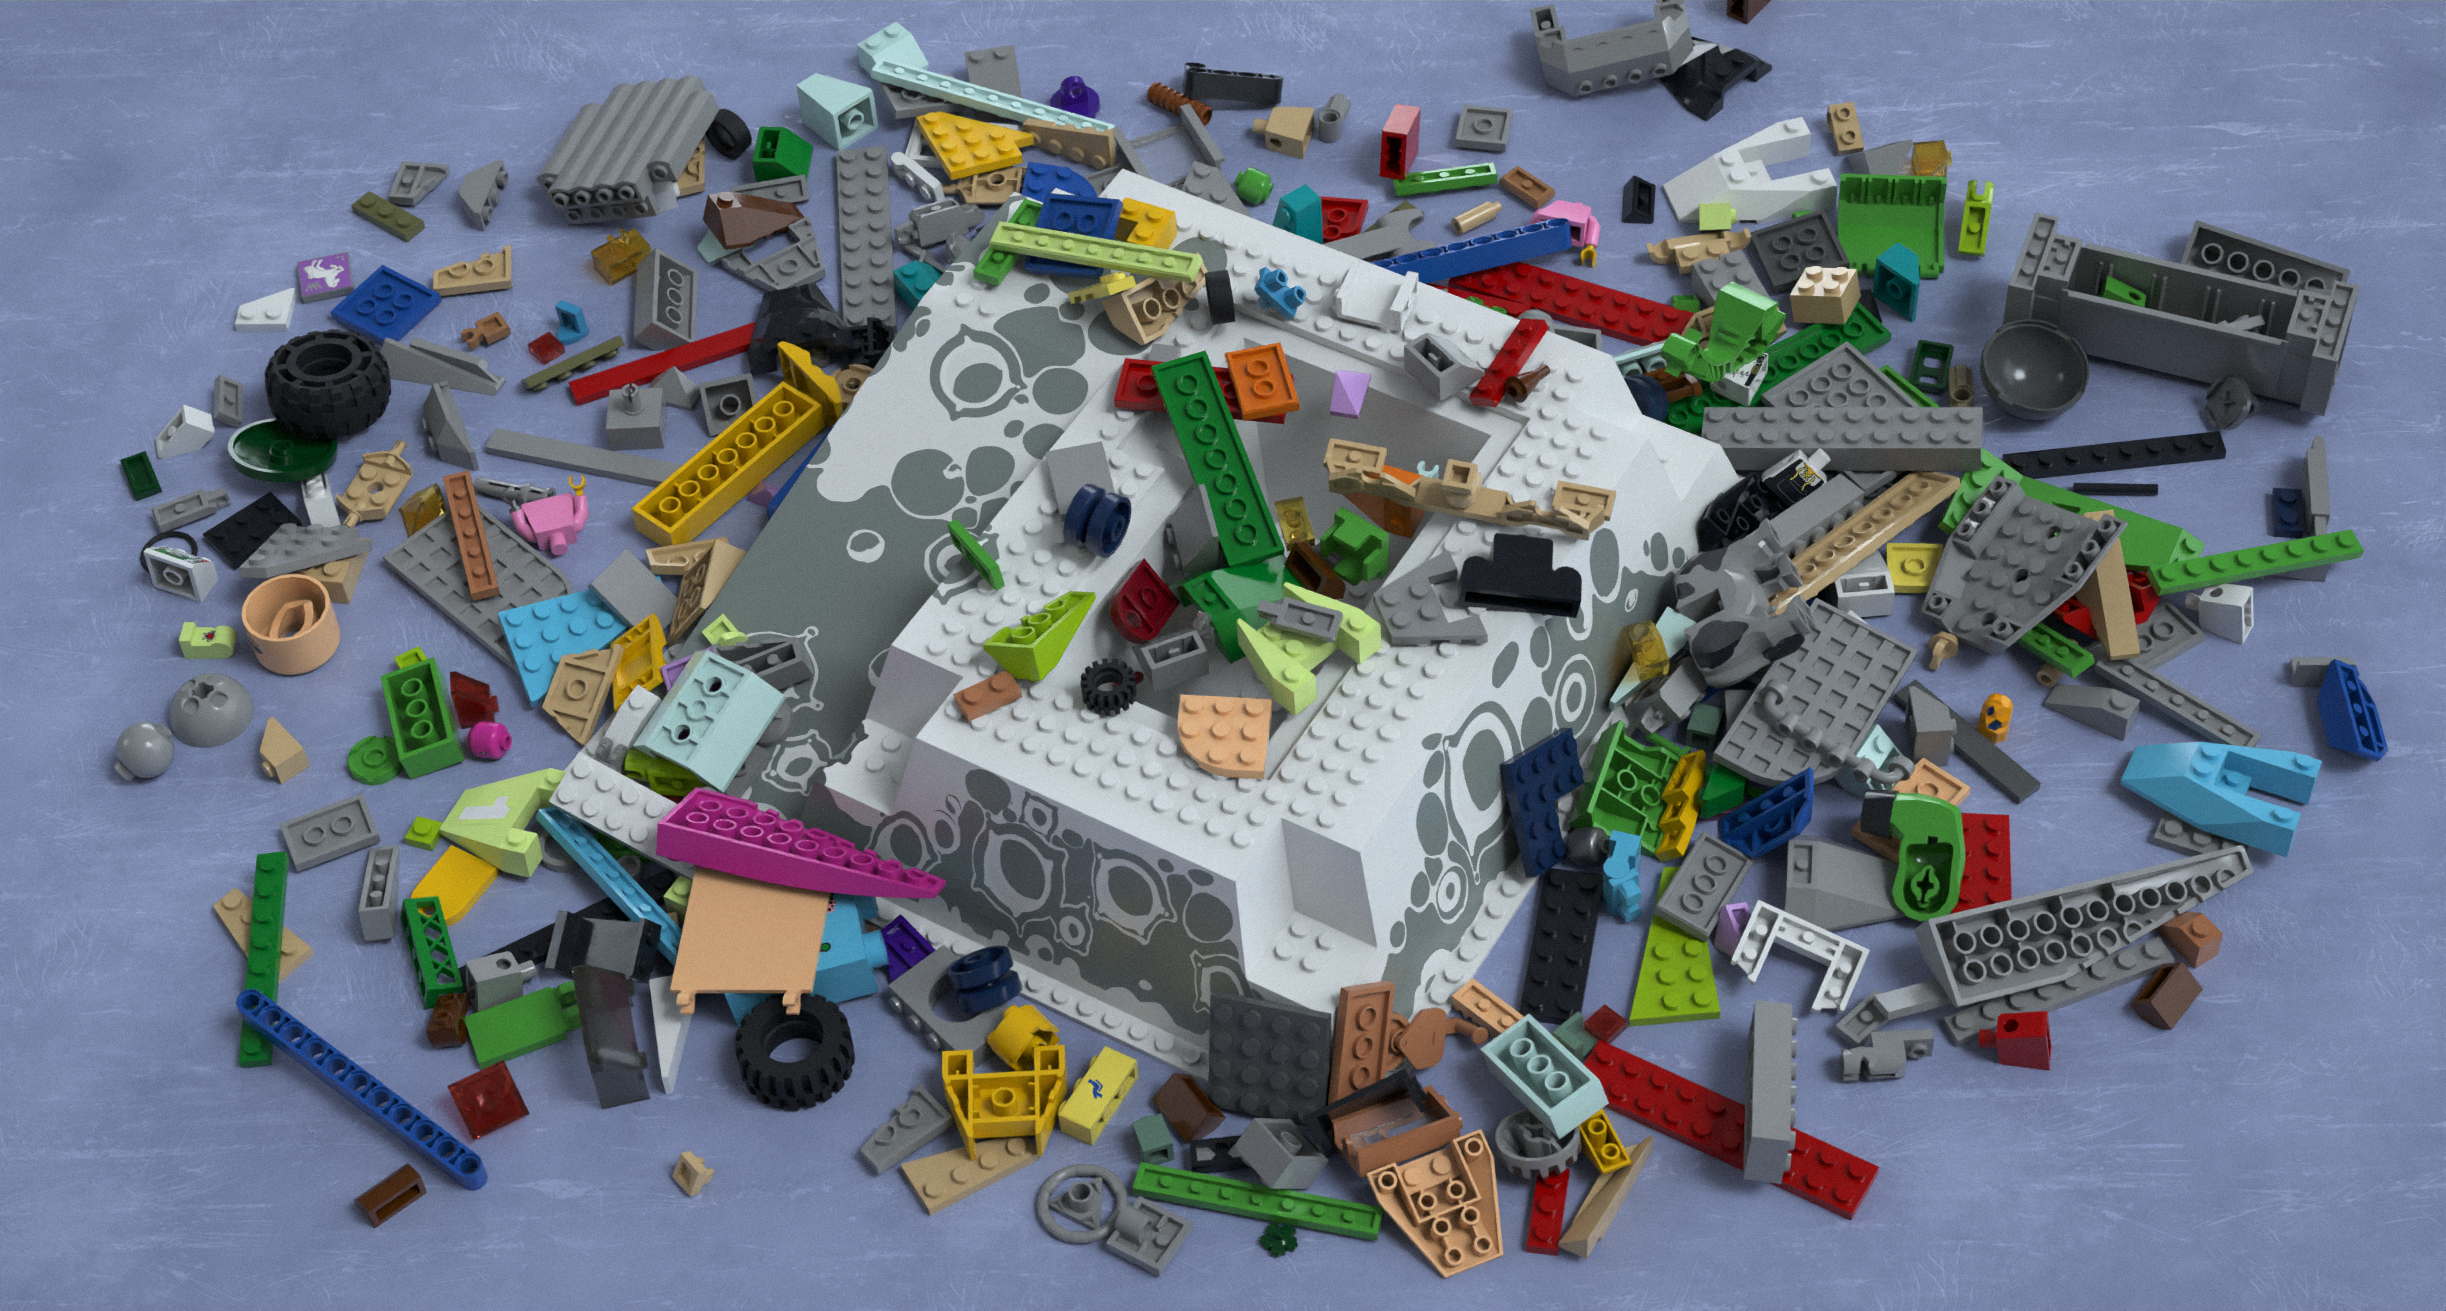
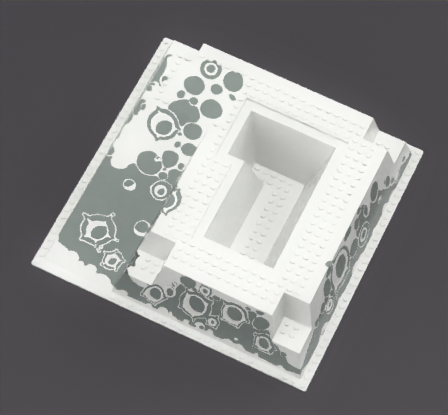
[564,168,1745,1143]

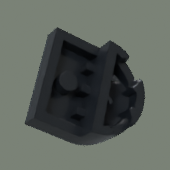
[843,317,895,370]

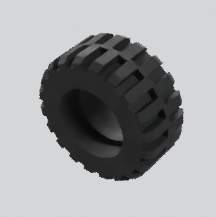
[735,993,855,1110]

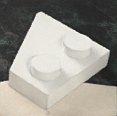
[235,288,297,331]

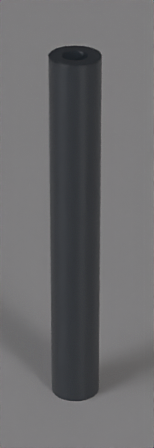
[2073,483,2158,495]

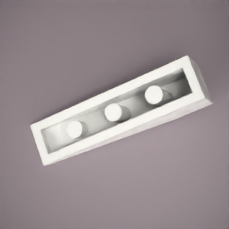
[592,685,662,774]
[649,975,696,1094]

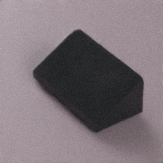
[1622,175,1656,224]

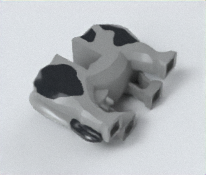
[1671,518,1817,689]

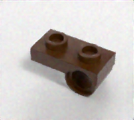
[426,993,470,1048]

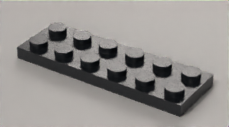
[1519,868,1603,1025]

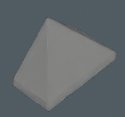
[649,366,701,411]

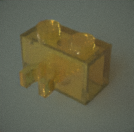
[591,228,652,286]

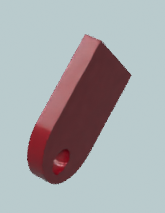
[1109,558,1180,644]

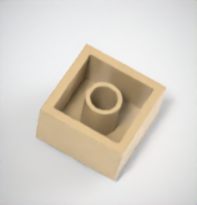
[1790,266,1861,324]

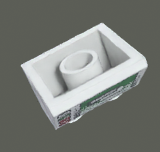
[144,546,218,603]

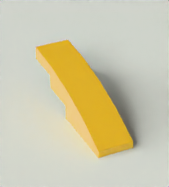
[1655,749,1706,862]

